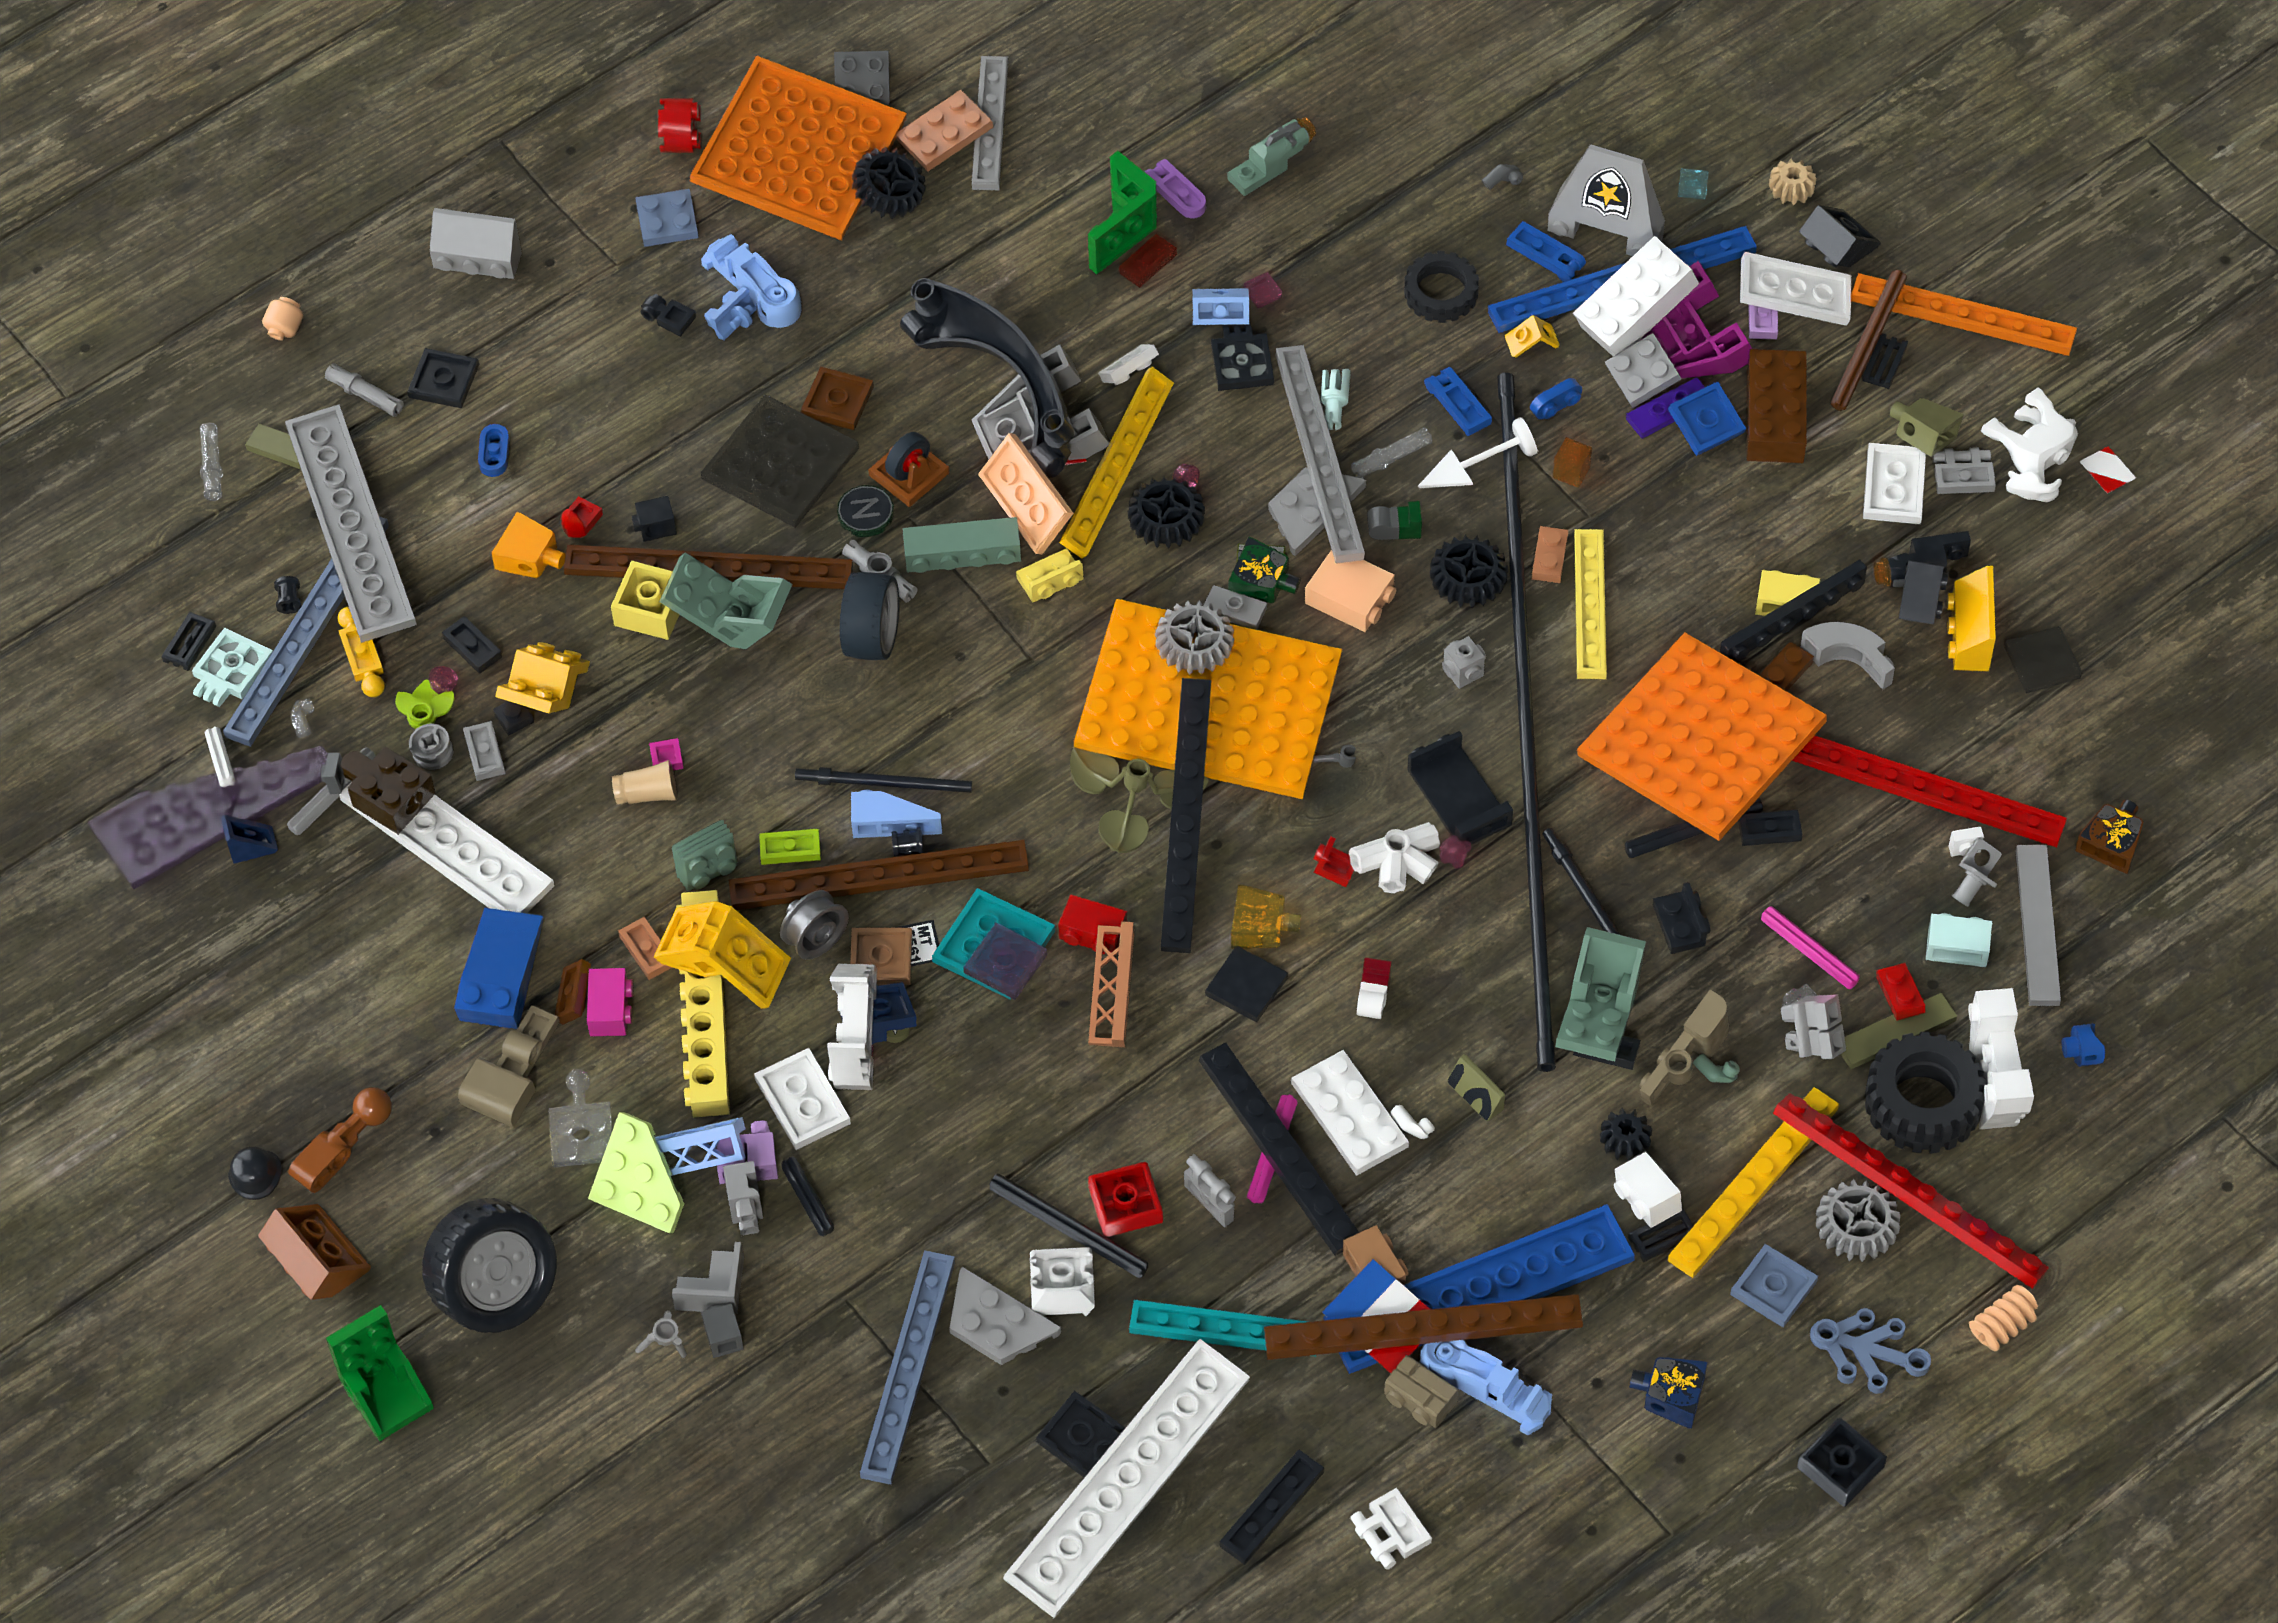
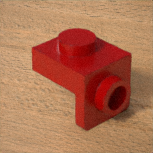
[1313,836,1354,887]

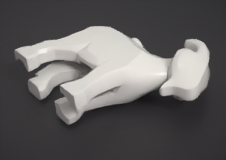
[1981,387,2078,502]

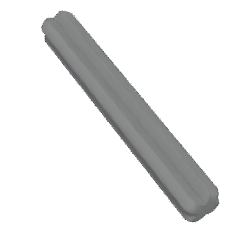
[287,747,376,836]

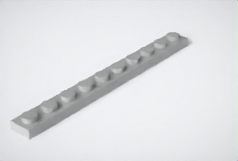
[1275,345,1365,563]

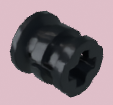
[891,827,924,857]

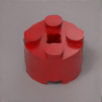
[658,98,702,153]

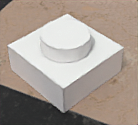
[1949,827,1984,857]

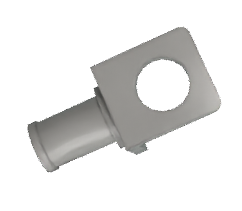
[1952,838,2002,907]

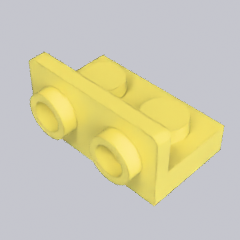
[1016,548,1083,603]

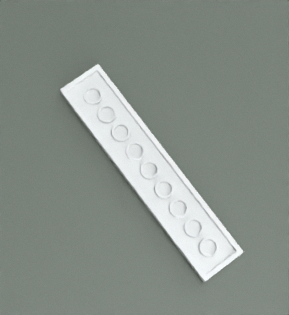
[1003,1339,1250,1618]

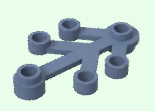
[1810,1308,1931,1394]

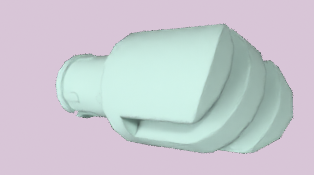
[1321,369,1350,430]

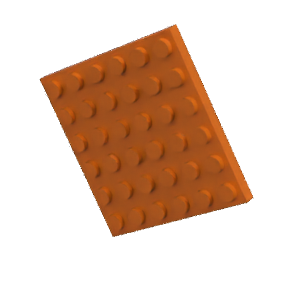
[690,56,907,241]
[1577,632,1827,841]

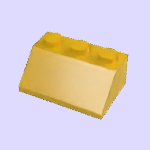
[1947,566,1996,671]

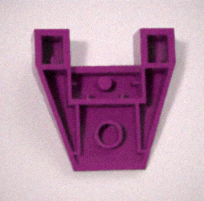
[1638,261,1752,379]

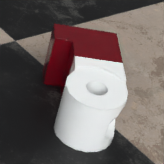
[1357,957,1392,1019]

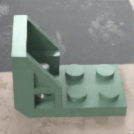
[659,553,793,649]
[1555,927,1646,1062]

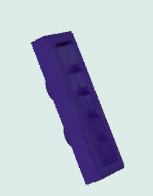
[1626,377,1705,439]

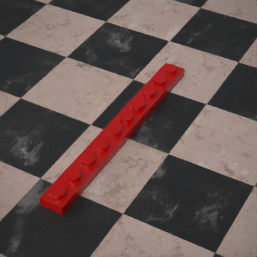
[1792,735,2067,848]
[1773,1093,2049,1289]

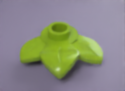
[395,680,454,729]

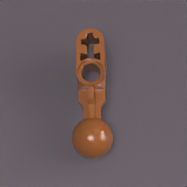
[288,1087,392,1193]

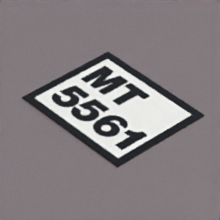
[895,920,939,967]

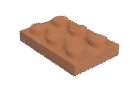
[896,90,993,171]

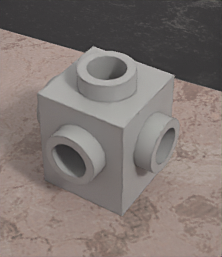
[1442,636,1486,689]

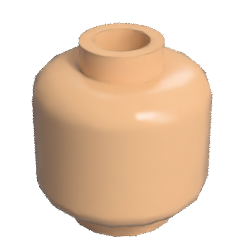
[262,297,303,341]

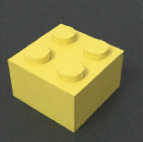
[611,561,679,640]

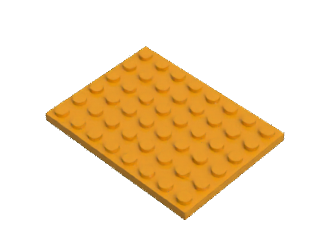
[1074,599,1342,799]

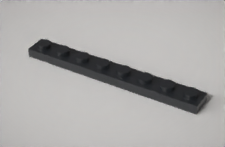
[1199,1042,1359,1256]

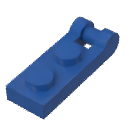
[1506,221,1586,282]
[1424,367,1492,436]

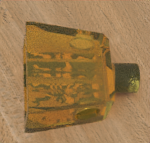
[1231,885,1302,949]

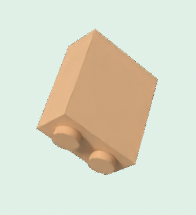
[1305,550,1396,632]

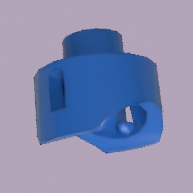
[2062,1023,2105,1067]

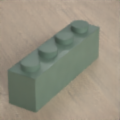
[902,517,1021,573]

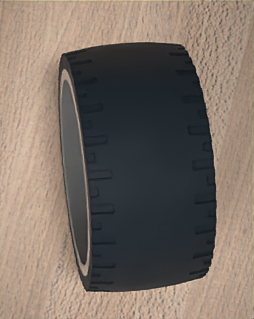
[840,572,899,660]

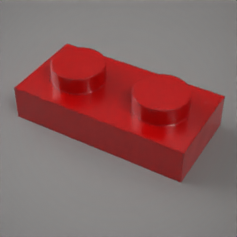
[1876,963,1926,1021]

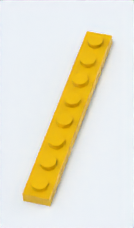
[1059,367,1174,559]
[1668,1087,1839,1278]

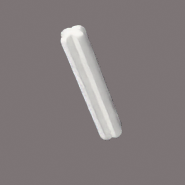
[205,726,235,788]

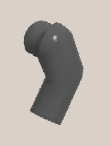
[1481,164,1523,190]

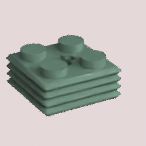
[672,820,738,891]

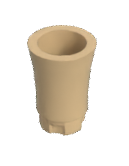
[612,760,677,804]

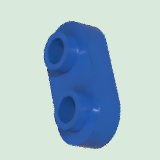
[1530,378,1582,419]
[478,424,510,477]

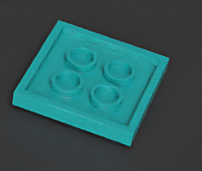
[932,888,1056,1000]

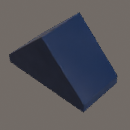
[221,815,278,864]

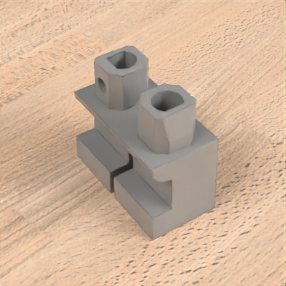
[1781,995,1846,1059]
[723,1161,763,1235]

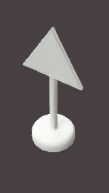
[1418,417,1538,488]

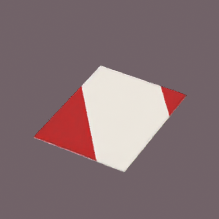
[2079,446,2136,494]

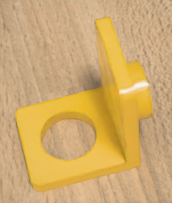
[1505,315,1559,358]

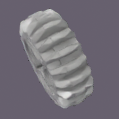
[1155,600,1234,676]
[1816,1179,1901,1262]

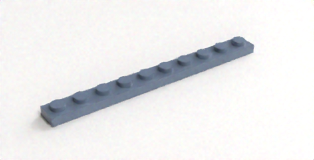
[223,516,389,747]

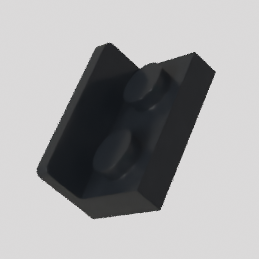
[1652,882,1710,954]

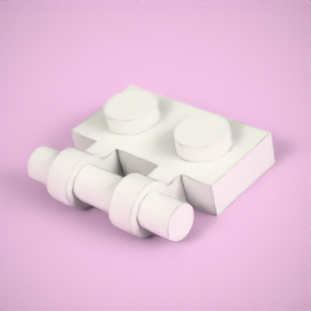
[1351,1488,1432,1569]

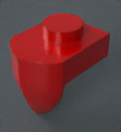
[561,496,603,538]

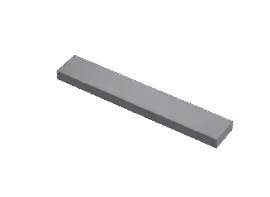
[972,56,1008,190]
[2016,845,2061,1006]

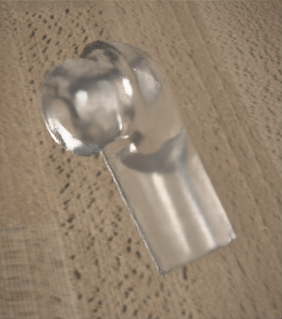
[290,698,314,738]

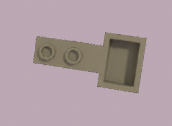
[1639,989,1729,1107]
[458,1005,560,1128]

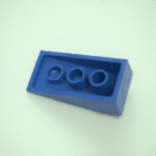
[454,908,544,1029]

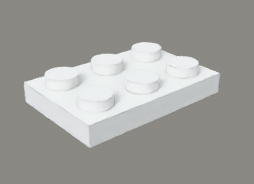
[1863,443,1926,524]
[754,1048,851,1150]

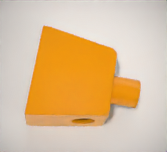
[492,512,566,578]

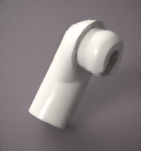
[1391,1105,1435,1139]

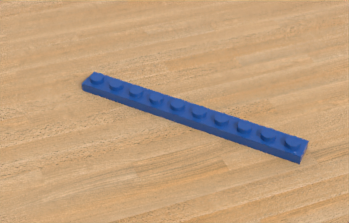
[1488,226,1757,333]

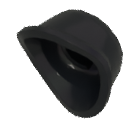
[228,1147,282,1200]

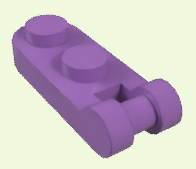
[1144,159,1206,218]

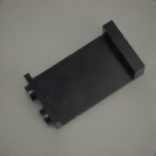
[1408,731,1513,850]

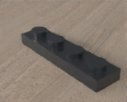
[1219,1450,1324,1565]

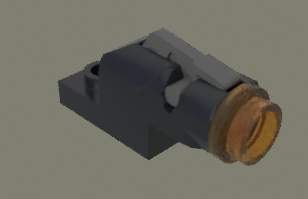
[1874,531,1971,588]

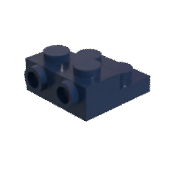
[840,982,917,1044]

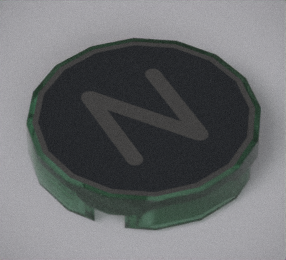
[837,485,894,537]

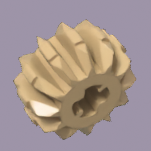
[1769,158,1816,206]

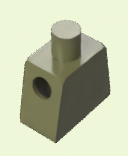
[1889,398,1964,457]

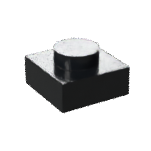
[493,701,534,736]

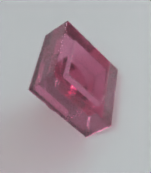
[1243,272,1282,309]

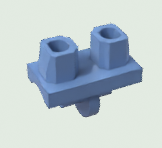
[704,286,757,340]

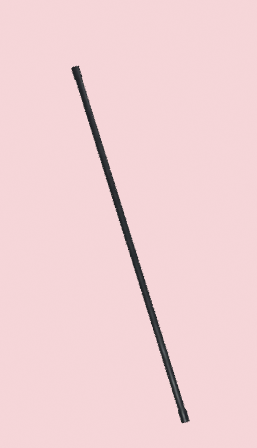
[1497,372,1556,1072]

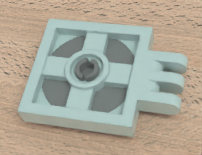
[192,628,273,707]

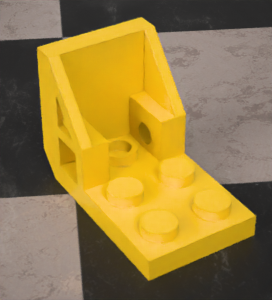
[654,901,791,1009]

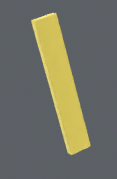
[1574,529,1607,679]

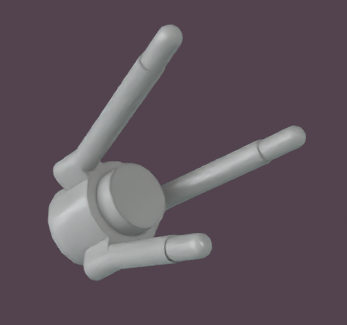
[635,1310,687,1358]

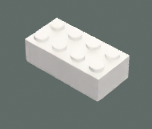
[1573,236,1699,356]

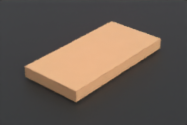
[978,433,1074,554]

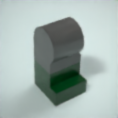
[1367,501,1422,540]

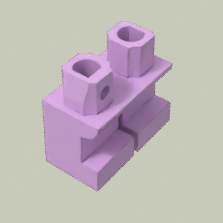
[717,1121,778,1184]

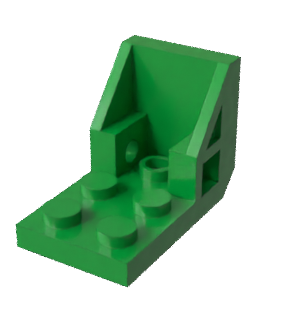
[1088,151,1157,274]
[326,1305,434,1442]

